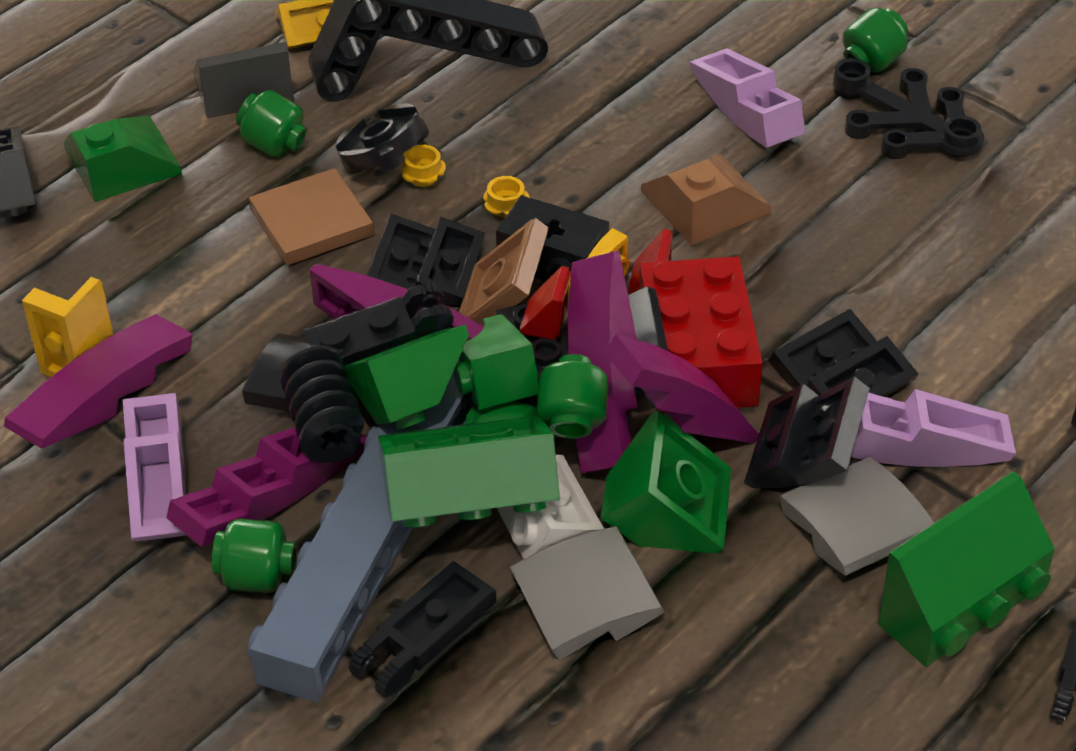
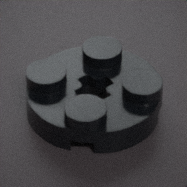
[335,103,429,175]

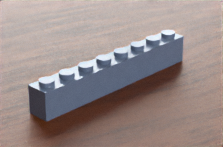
[247,359,476,703]

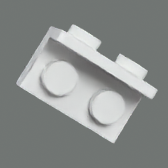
[497,455,604,559]

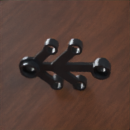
[833,58,985,159]

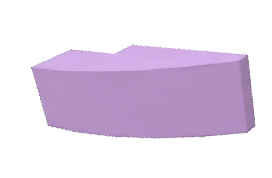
[690,48,805,148]
[851,389,1016,467]
[123,393,186,542]

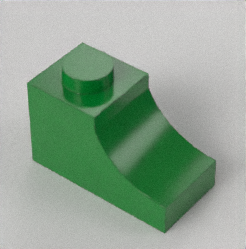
[453,314,539,410]

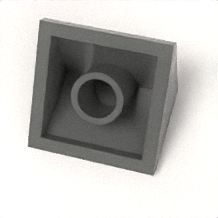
[193,42,294,118]

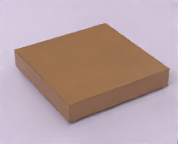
[248,168,374,266]
[459,218,548,327]

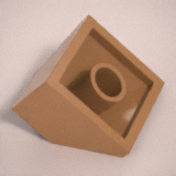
[641,153,771,245]

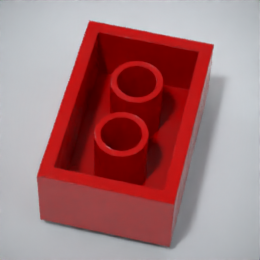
[639,256,762,413]

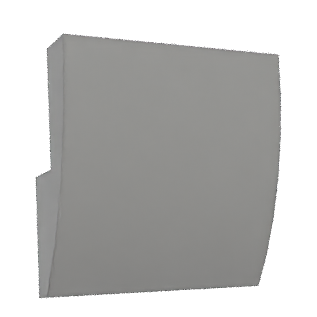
[780,457,934,575]
[510,526,665,660]

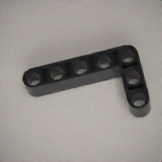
[308,0,548,102]

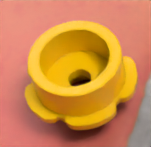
[400,145,446,187]
[483,176,530,219]

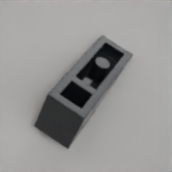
[0,126,36,217]

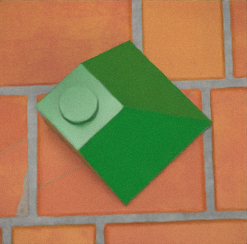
[63,115,182,202]
[344,324,469,430]
[601,410,731,554]

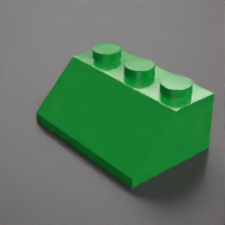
[378,416,560,527]
[878,471,1055,667]

